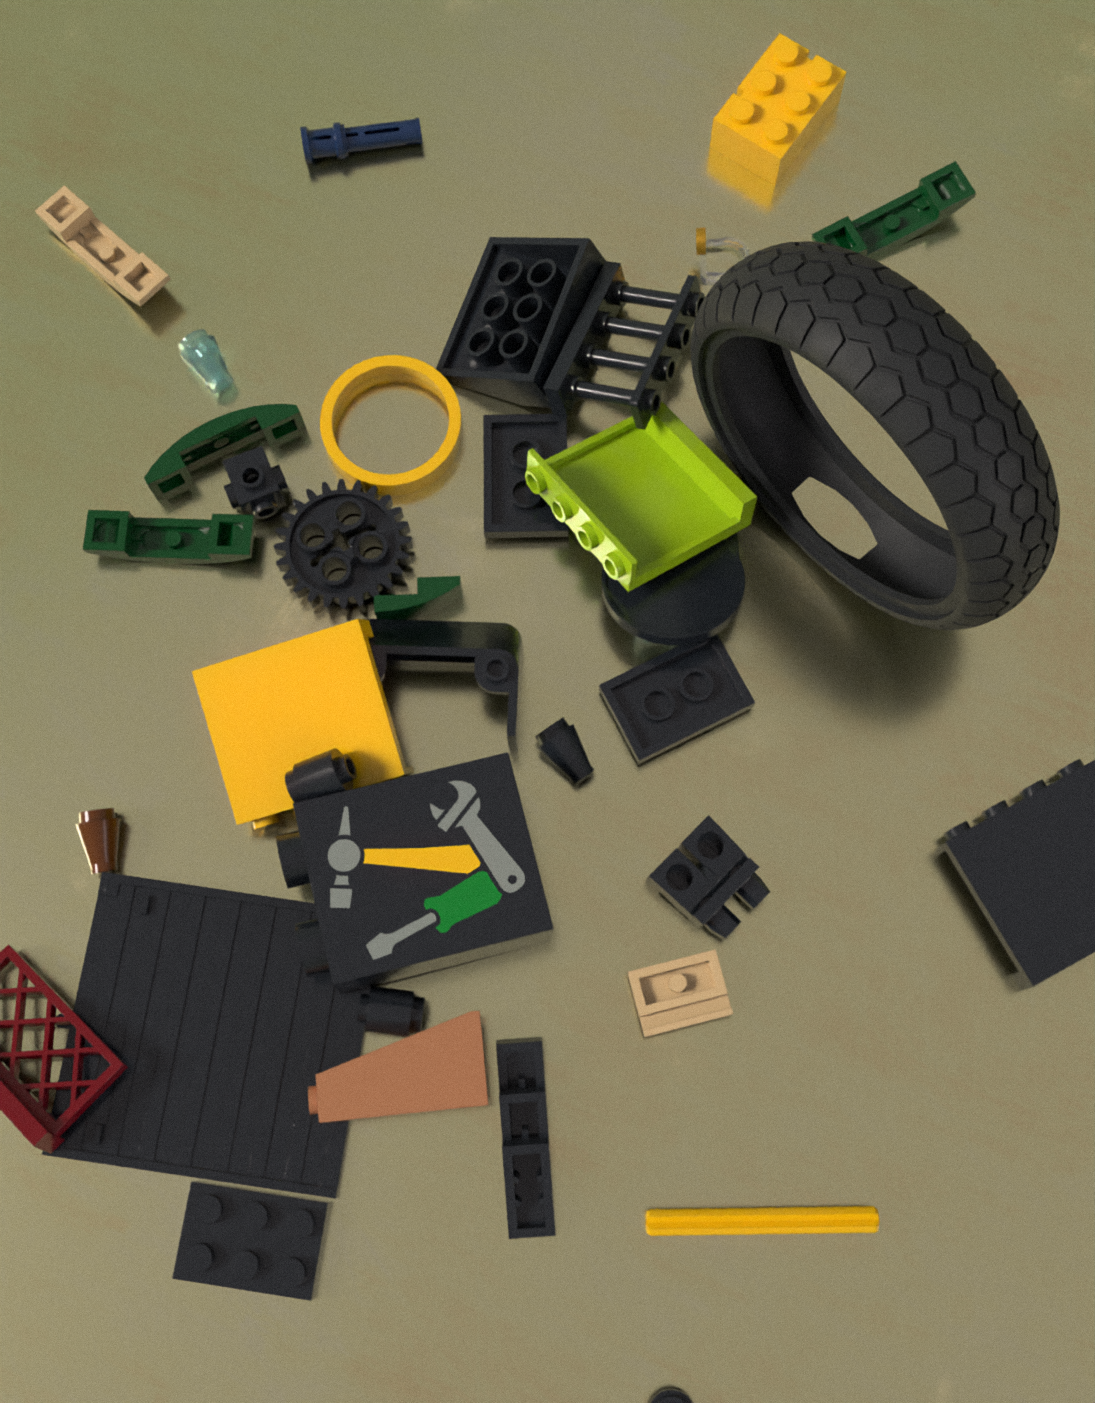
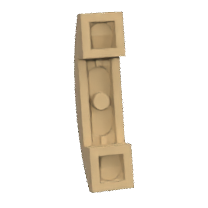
[35,185,171,306]

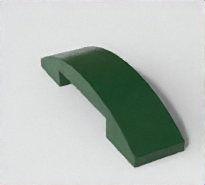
[812,161,976,259]
[144,404,306,500]
[83,510,256,564]

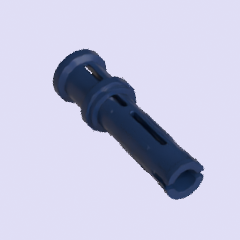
[300,117,422,164]

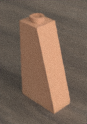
[308,1010,488,1124]

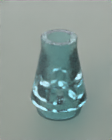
[178,329,234,393]

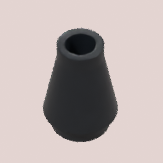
[535,717,595,785]

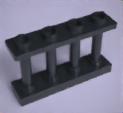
[543,261,705,430]

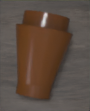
[75,808,120,874]

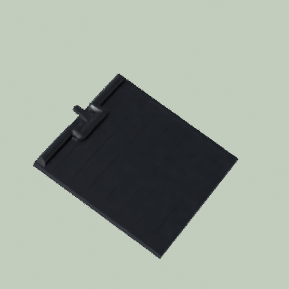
[42,872,371,1199]

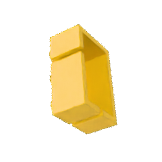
[710,33,847,186]

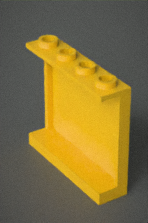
[192,619,414,829]

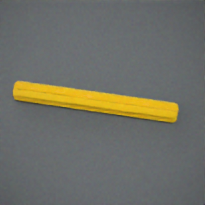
[645,1206,880,1236]

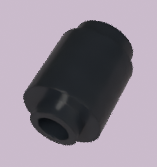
[285,748,357,803]
[357,986,425,1037]

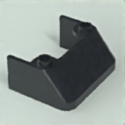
[368,619,523,752]

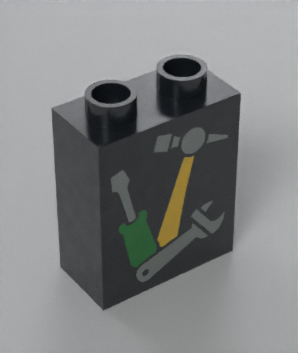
[276,752,554,994]

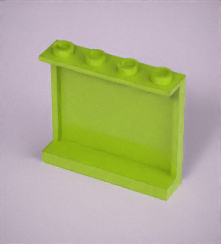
[525,401,757,592]

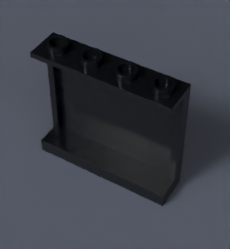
[936,759,1095,991]

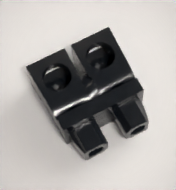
[646,815,770,940]

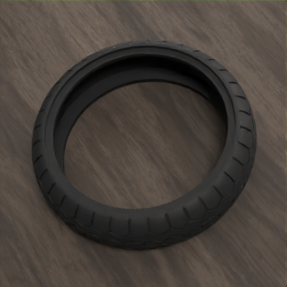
[690,241,1060,630]

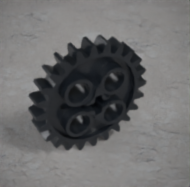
[274,479,413,615]

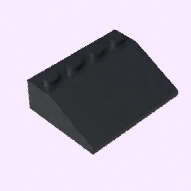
[436,237,606,408]

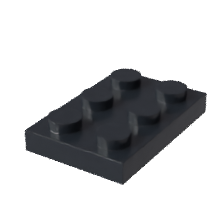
[483,414,568,538]
[599,634,755,764]
[172,1181,331,1301]

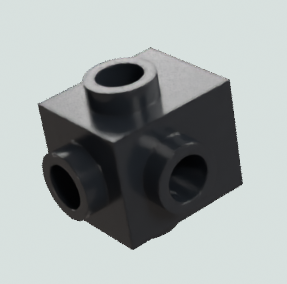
[223,446,289,519]

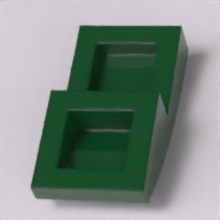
[374,576,463,620]

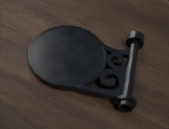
[601,471,748,646]

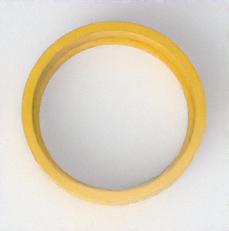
[320,355,463,496]

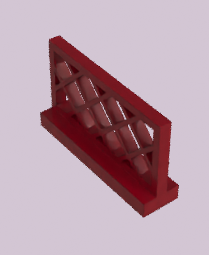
[0,944,128,1154]

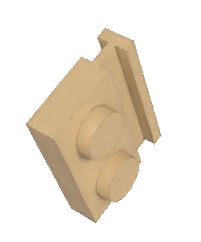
[627,949,733,1038]

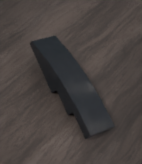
[496,1037,556,1239]

